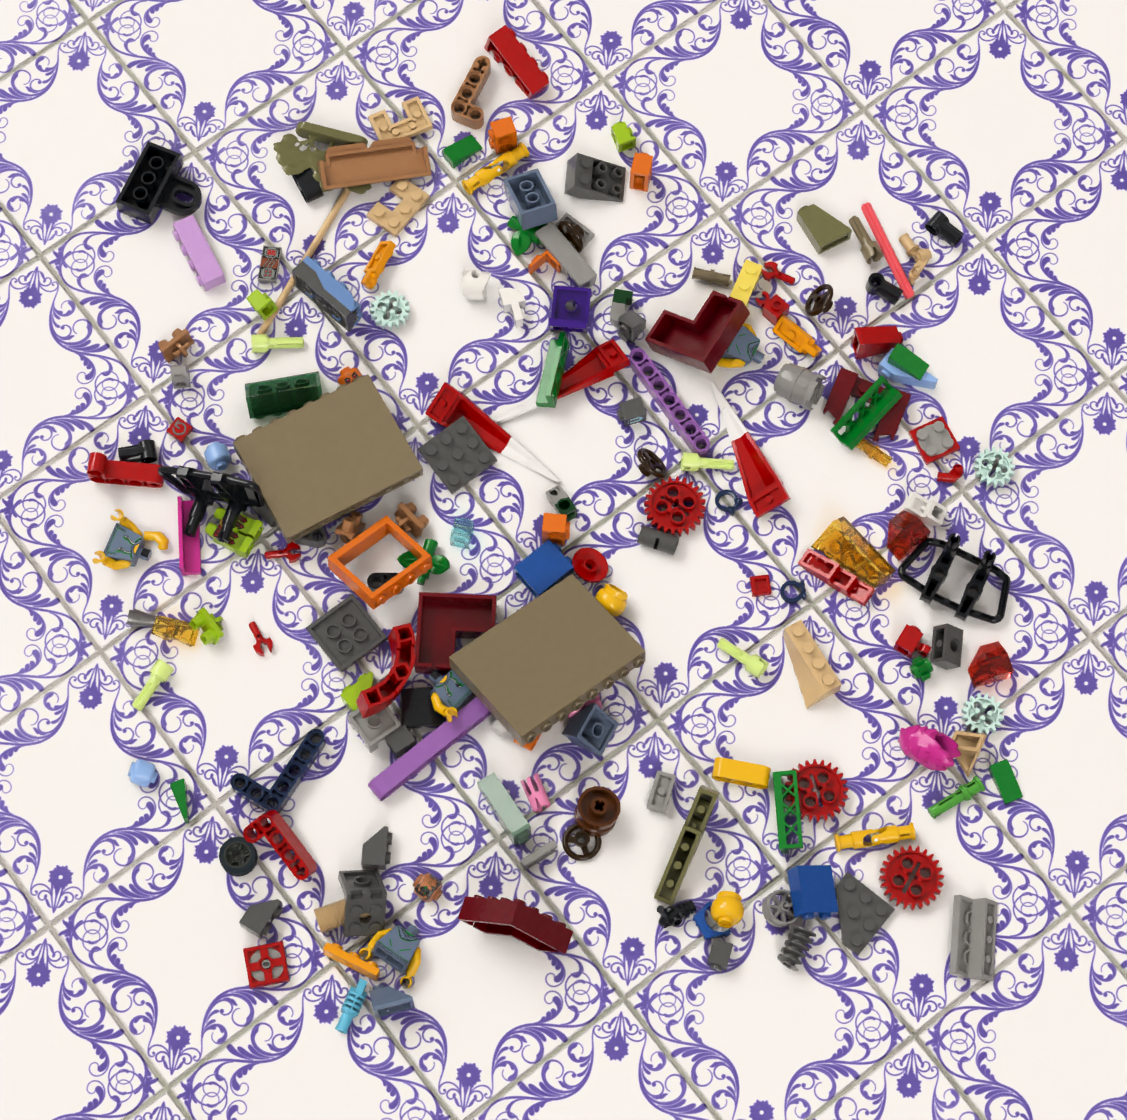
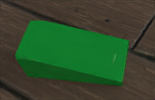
[442,135,482,169]
[887,343,930,381]
[988,759,1023,804]
[170,778,189,823]

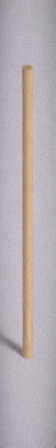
[257,142,373,334]

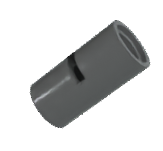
[637,525,679,555]

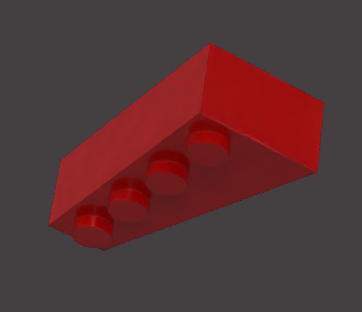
[484,25,549,99]

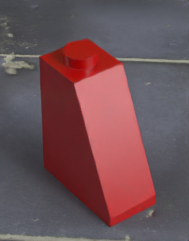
[851,326,903,360]

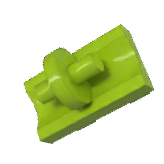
[189,607,224,645]

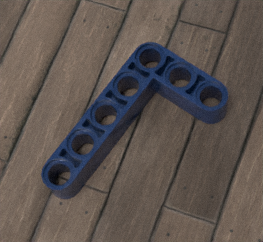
[230,729,326,813]

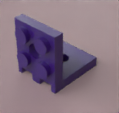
[549,285,591,334]

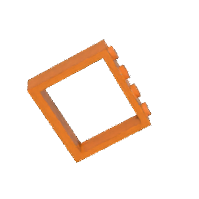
[327,515,432,610]

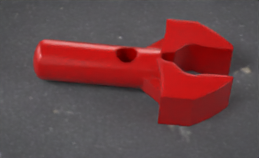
[762,262,795,285]
[264,542,301,563]
[249,621,273,656]

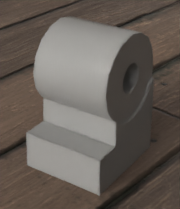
[170,364,191,389]

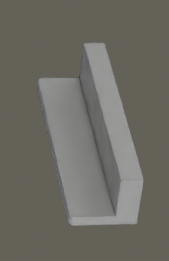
[535,222,597,288]

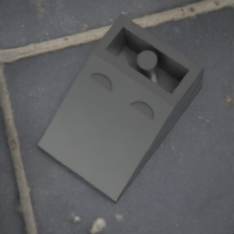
[564,153,626,202]

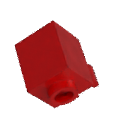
[755,291,790,326]
[893,624,931,658]

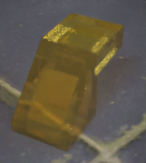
[151,615,200,647]

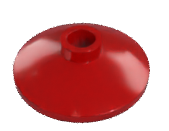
[572,547,608,583]

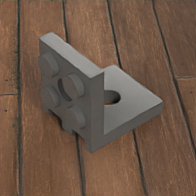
[338,869,387,937]

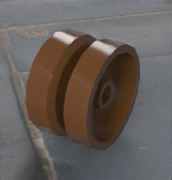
[574,786,620,837]

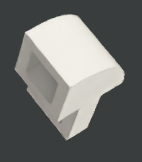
[499,288,526,328]
[904,492,948,526]

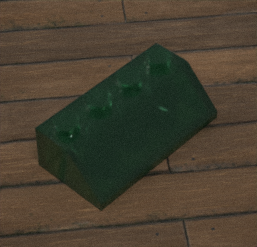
[245,371,323,419]

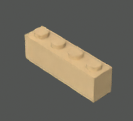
[783,620,842,709]

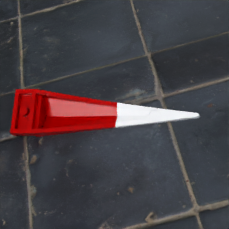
[494,339,630,424]
[425,382,561,482]
[711,382,791,518]

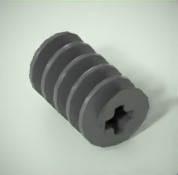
[777,926,816,971]

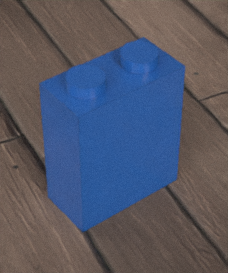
[514,539,574,598]
[787,865,838,920]

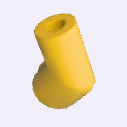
[144,531,169,550]

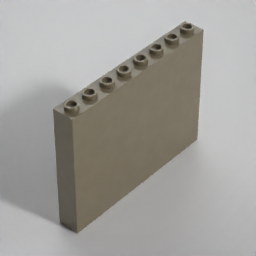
[233,375,423,544]
[449,574,645,746]

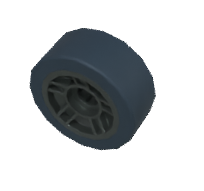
[219,837,258,877]

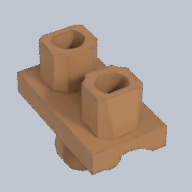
[158,328,195,363]
[394,502,429,538]
[335,511,366,544]

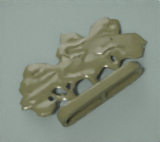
[273,121,372,194]

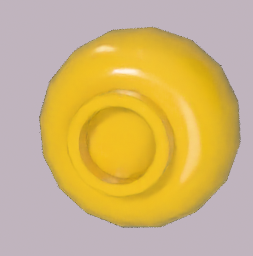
[595,583,629,617]
[710,891,744,928]

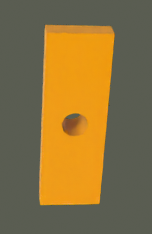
[323,943,380,982]

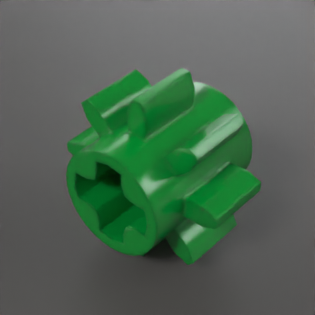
[909,656,933,682]

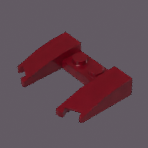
[823,367,911,441]

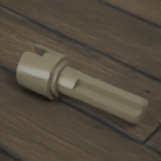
[849,216,883,264]

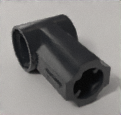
[925,211,964,247]
[865,273,903,305]
[118,439,158,463]

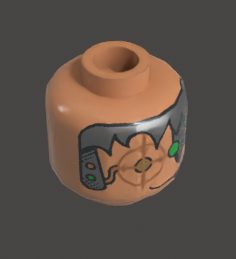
[412,873,443,903]

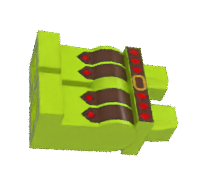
[205,507,264,559]

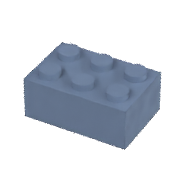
[503,168,558,230]

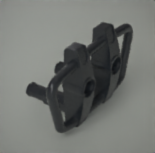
[157,466,265,543]
[898,533,1011,624]

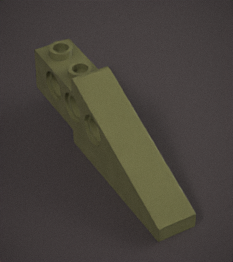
[654,785,720,906]

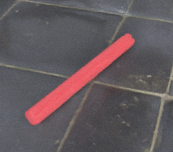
[861,202,914,299]

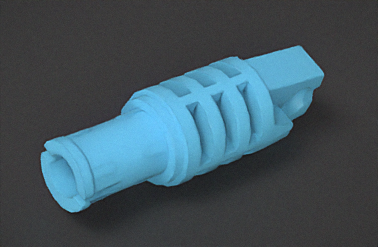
[335,978,368,1034]

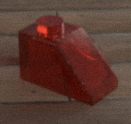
[887,510,931,561]
[967,641,1014,688]

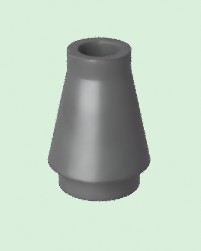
[127,608,156,628]

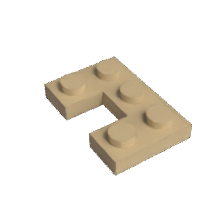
[368,96,433,140]
[366,179,430,238]

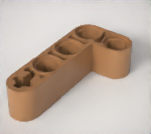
[451,56,491,130]

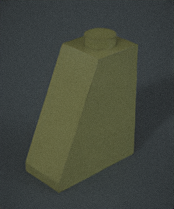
[796,204,852,255]

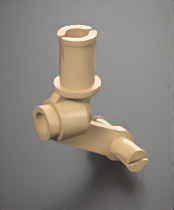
[898,233,932,285]

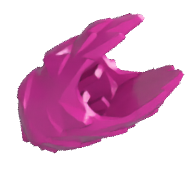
[898,725,961,771]

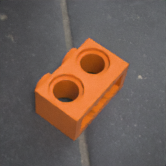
[488,116,517,155]
[630,152,653,192]
[542,513,570,546]

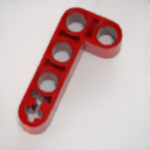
[87,452,164,488]
[243,810,317,880]

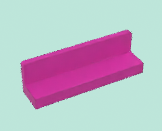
[177,496,201,576]

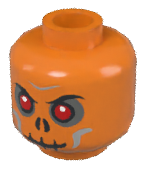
[337,366,362,385]

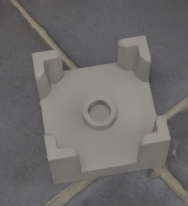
[347,707,402,753]

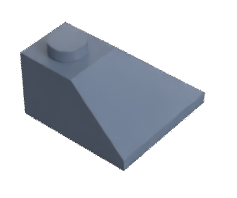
[562,703,619,757]
[369,985,415,1018]

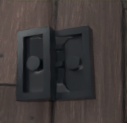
[400,687,444,729]

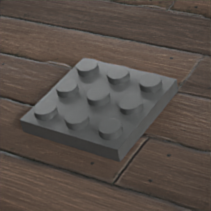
[418,416,497,494]
[306,594,388,673]

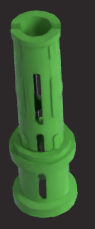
[927,776,985,819]

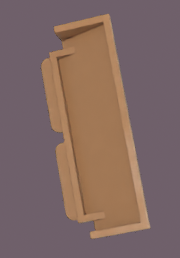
[317,136,431,191]

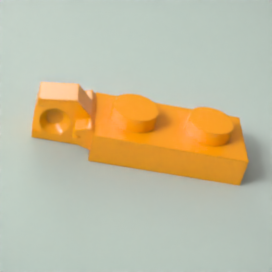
[361,241,396,289]
[772,315,822,357]

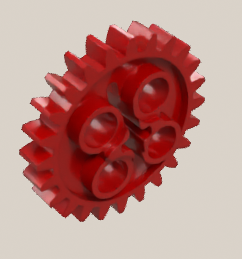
[644,476,706,537]
[784,759,849,823]
[879,845,944,911]

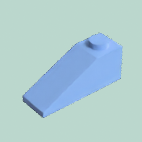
[877,348,938,389]

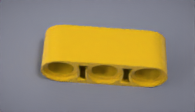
[712,757,771,789]

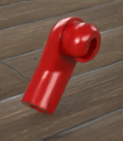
[937,464,964,483]

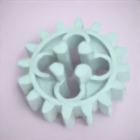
[370,290,410,330]
[973,447,1015,488]
[961,693,1004,736]

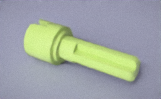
[251,334,304,353]
[681,452,734,472]
[717,638,769,678]
[132,659,174,711]

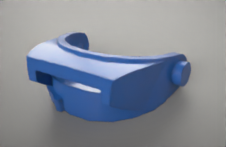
[692,901,731,940]

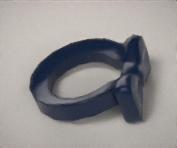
[715,490,743,516]
[780,580,806,603]

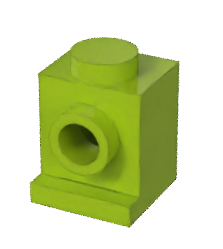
[611,121,636,153]
[246,289,278,321]

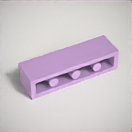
[172,215,226,291]

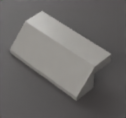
[949,895,998,981]

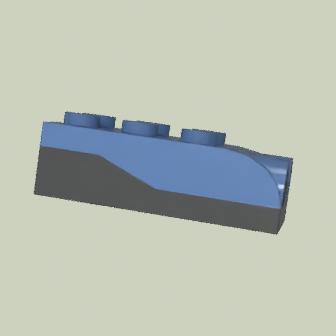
[292,256,363,332]

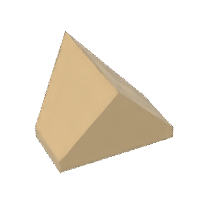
[952,730,987,777]

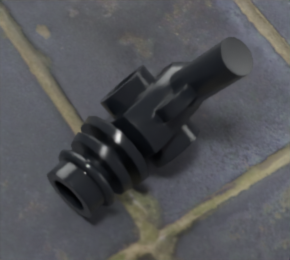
[657,900,696,928]

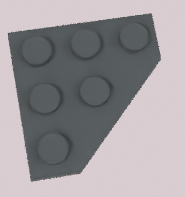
[835,872,895,956]

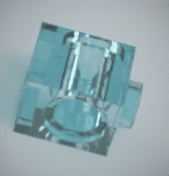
[450,517,474,549]

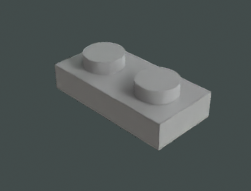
[646,770,676,814]

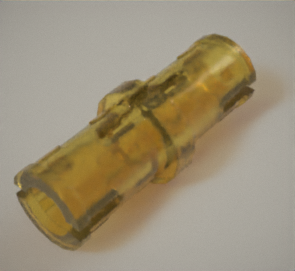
[855,438,893,468]

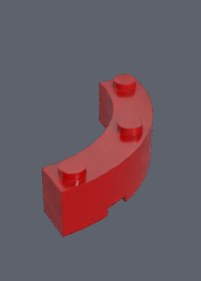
[356,623,416,719]

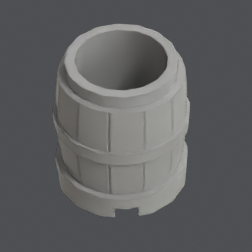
[774,363,826,411]

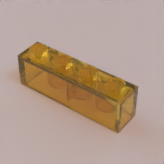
[811,516,896,588]

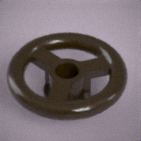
[558,220,584,253]
[805,284,833,316]
[637,448,667,478]
[562,823,602,861]

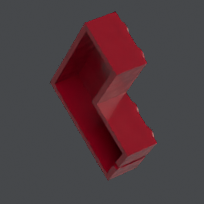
[645,290,750,374]
[414,592,497,674]
[458,895,573,954]

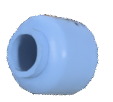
[204,442,232,471]
[127,759,158,787]

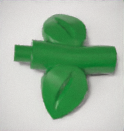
[507,216,548,256]
[397,539,450,585]

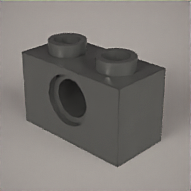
[930,623,964,670]

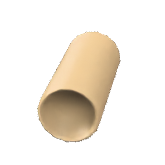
[314,898,370,934]

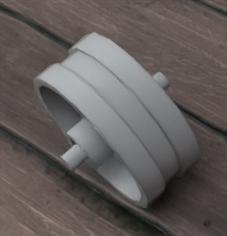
[762,889,798,928]

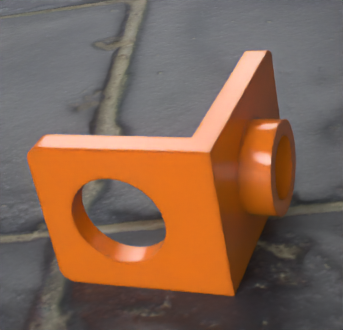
[528,250,561,274]

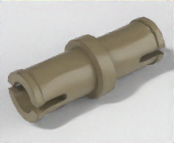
[692,267,731,286]

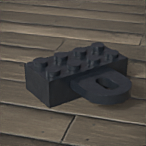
[116,141,202,225]

